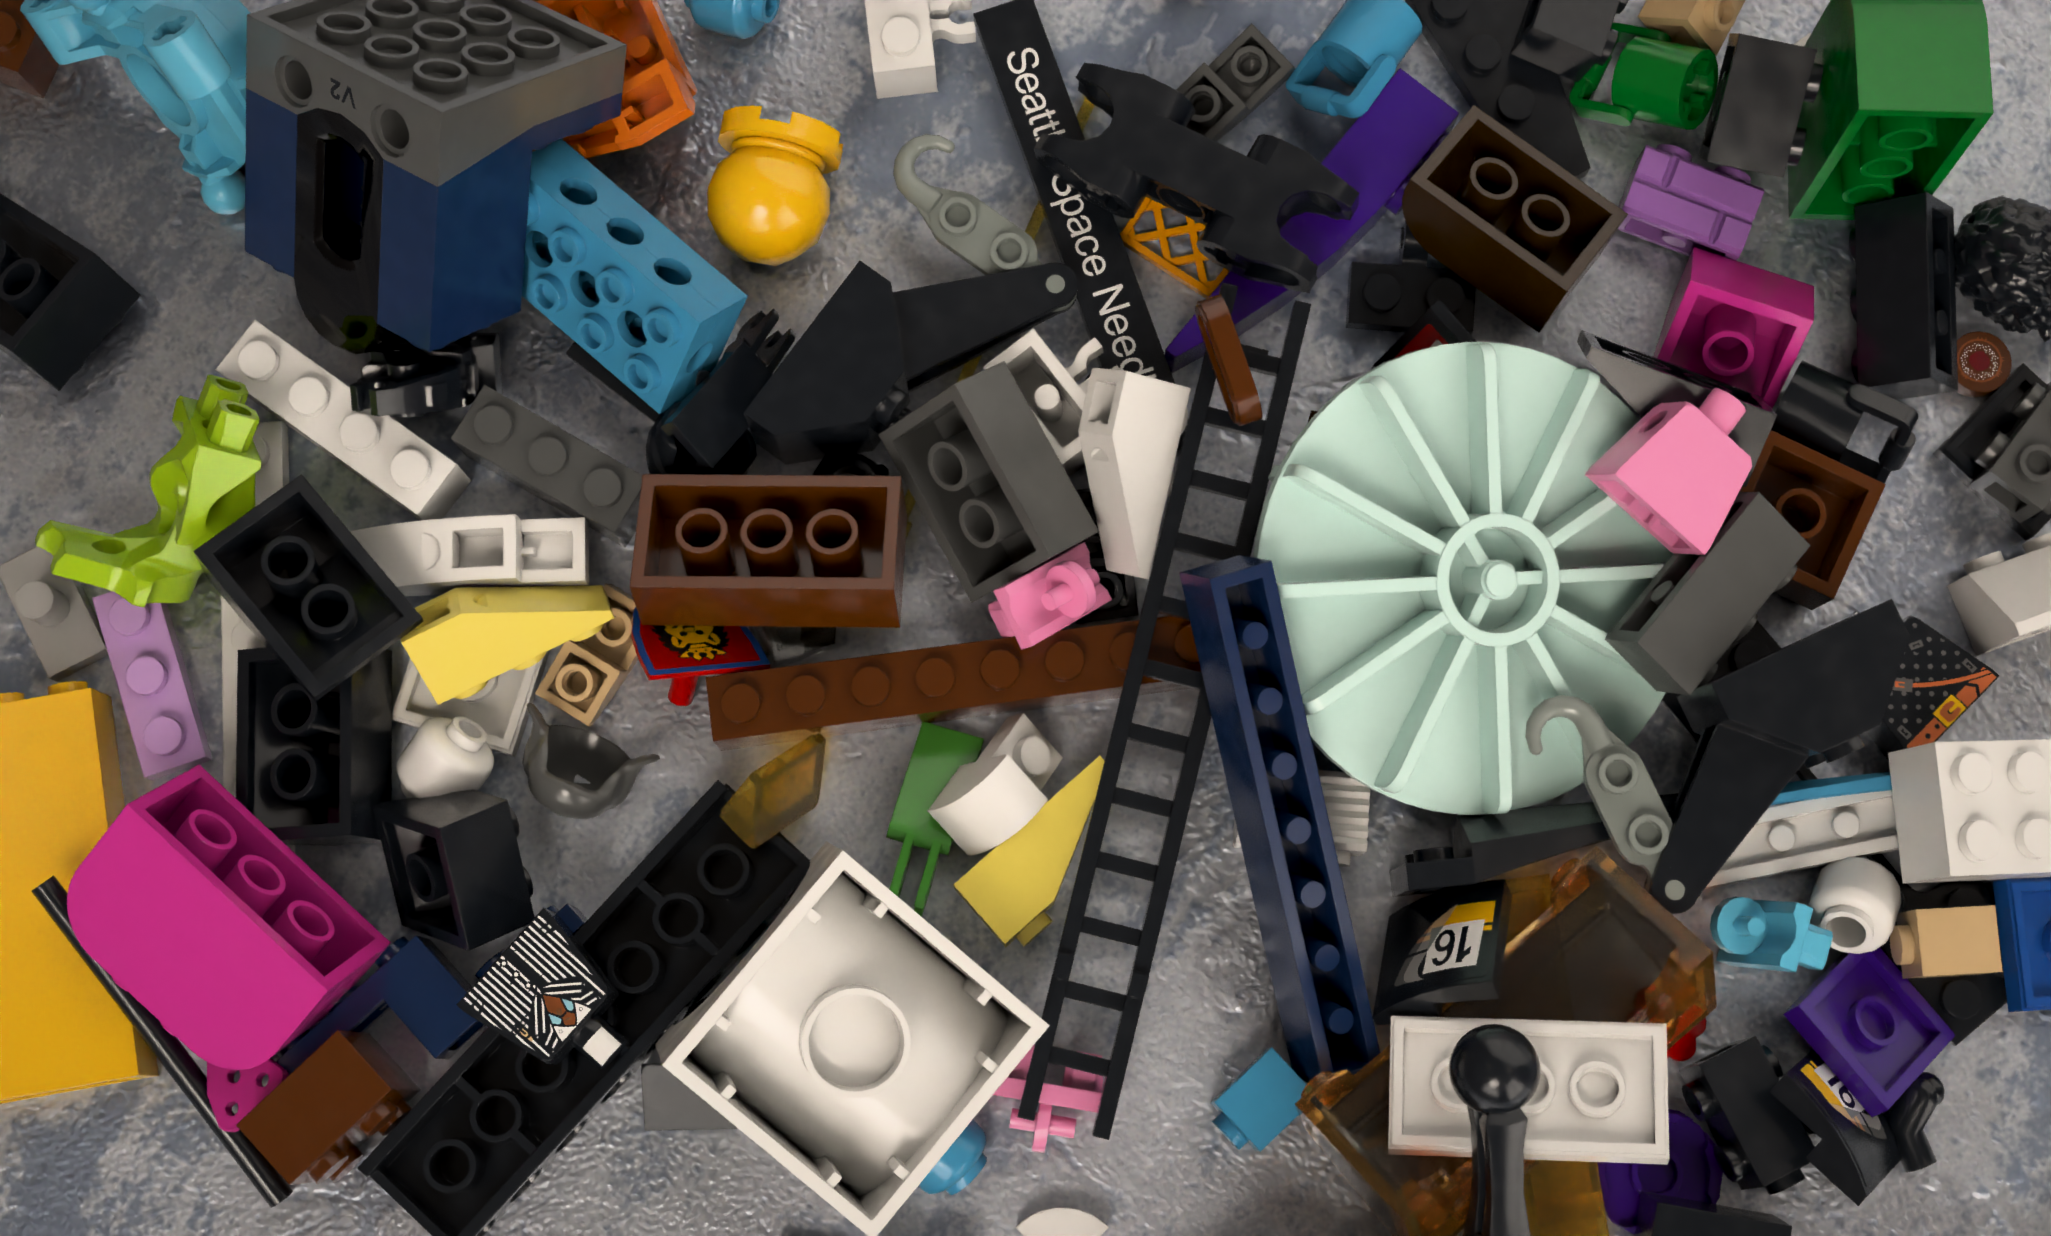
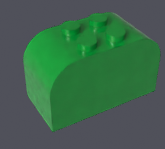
[1788,0,1994,220]

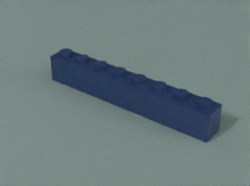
[1179,555,1385,1094]

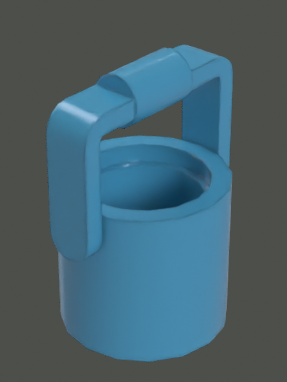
[1286,0,1423,118]

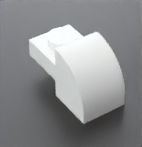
[928,713,1063,856]

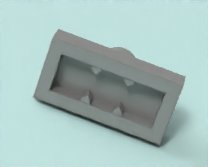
[0,546,108,682]

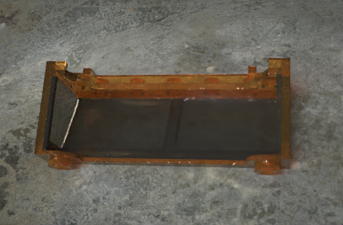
[1295,846,1717,1236]

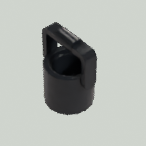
[1771,360,1918,483]

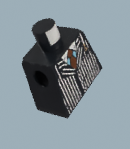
[456,908,628,1071]

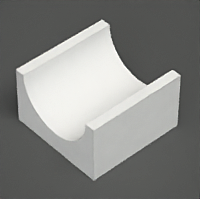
[655,841,1050,1236]

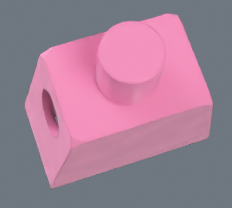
[1585,388,1752,555]

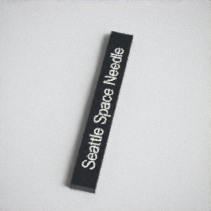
[973,0,1188,457]

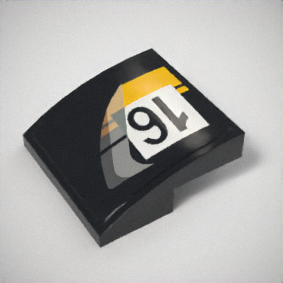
[1373,879,1512,1026]
[1769,1049,1902,1206]

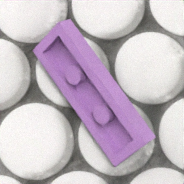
[92,591,213,780]

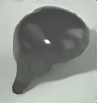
[522,703,660,819]

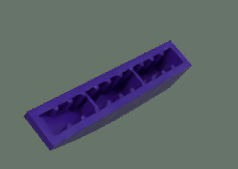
[1165,68,1459,373]

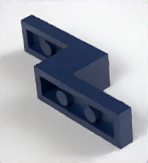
[276,904,588,1075]

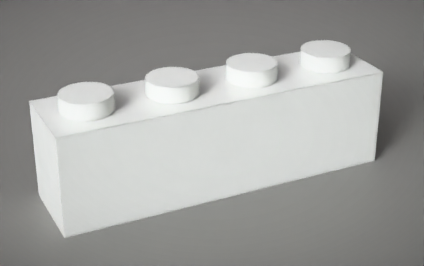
[215,320,472,521]

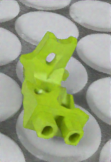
[35,375,261,608]

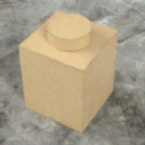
[1890,905,2003,979]

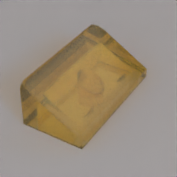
[720,733,826,848]

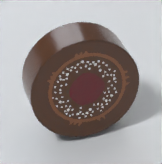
[1956,331,2012,398]

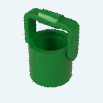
[1569,23,1718,130]

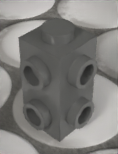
[1969,382,2051,523]

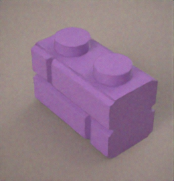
[1618,144,1764,260]

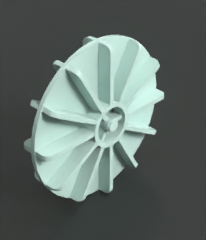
[1253,342,1673,815]

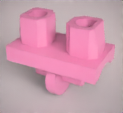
[988,542,1112,650]
[993,1044,1103,1153]

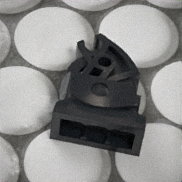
[350,333,503,417]

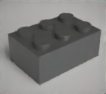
[879,361,1099,603]

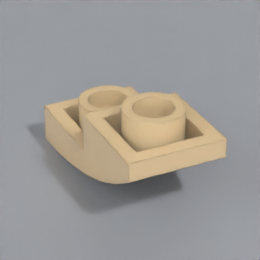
[535,584,638,726]

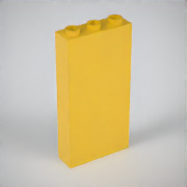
[0,681,159,1104]

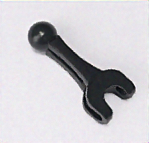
[1449,1024,1541,1236]

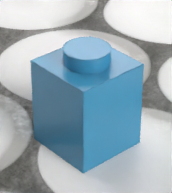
[1210,1047,1318,1152]

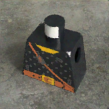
[1849,610,1999,761]

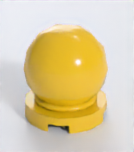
[707,105,843,266]

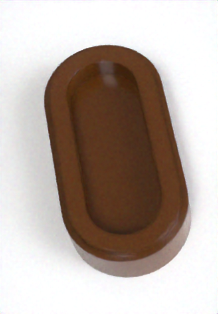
[1195,294,1262,426]

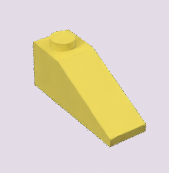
[953,755,1104,947]

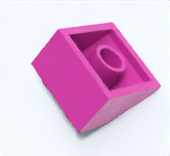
[1653,247,1814,409]

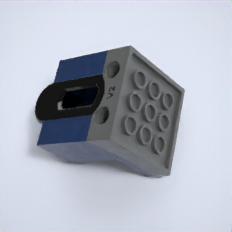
[245,0,627,354]

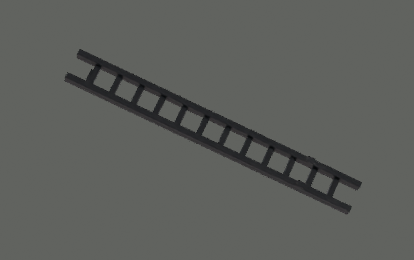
[1018,282,1311,1140]

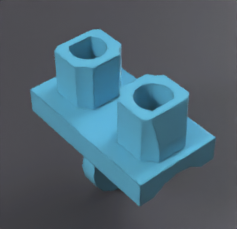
[1710,897,1833,972]

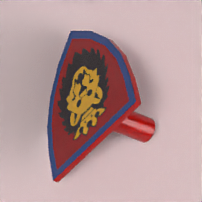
[631,607,771,706]

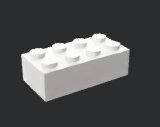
[1888,739,2051,884]

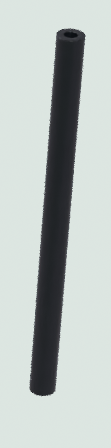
[31,875,293,1208]

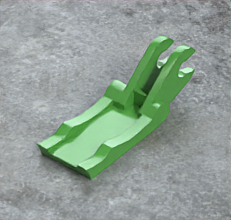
[886,722,984,917]

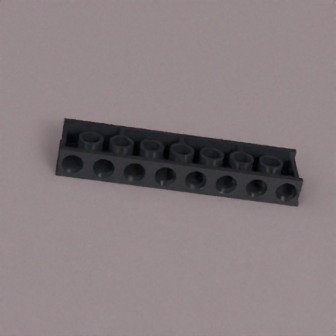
[358,780,810,1236]

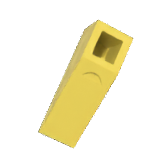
[401,585,614,705]

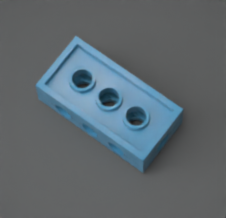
[522,139,748,414]

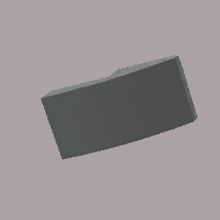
[1176,24,1295,142]

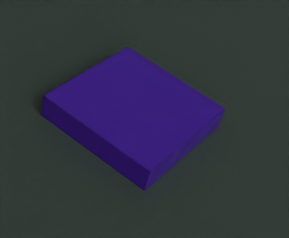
[1783,947,1956,1118]

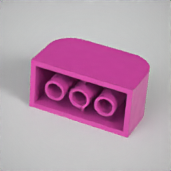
[67,764,391,1070]

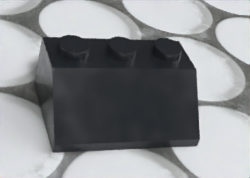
[236,647,392,846]

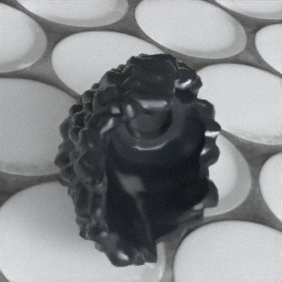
[1954,196,2051,342]

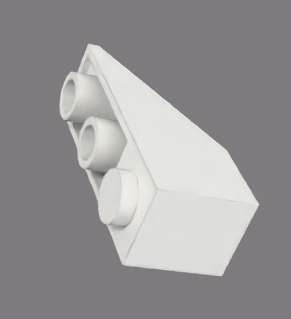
[1078,368,1191,579]

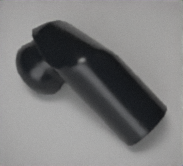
[1883,1072,1945,1173]

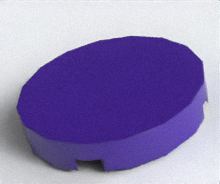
[1587,1109,1723,1235]

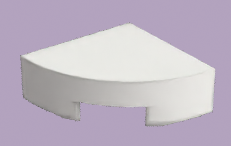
[1015,1207,1109,1236]

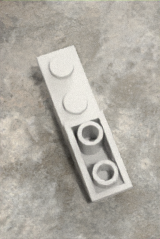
[350,514,589,596]

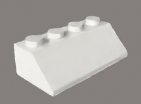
[1947,532,2051,656]

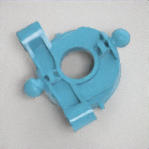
[20,0,250,215]

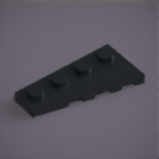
[1405,0,1591,179]

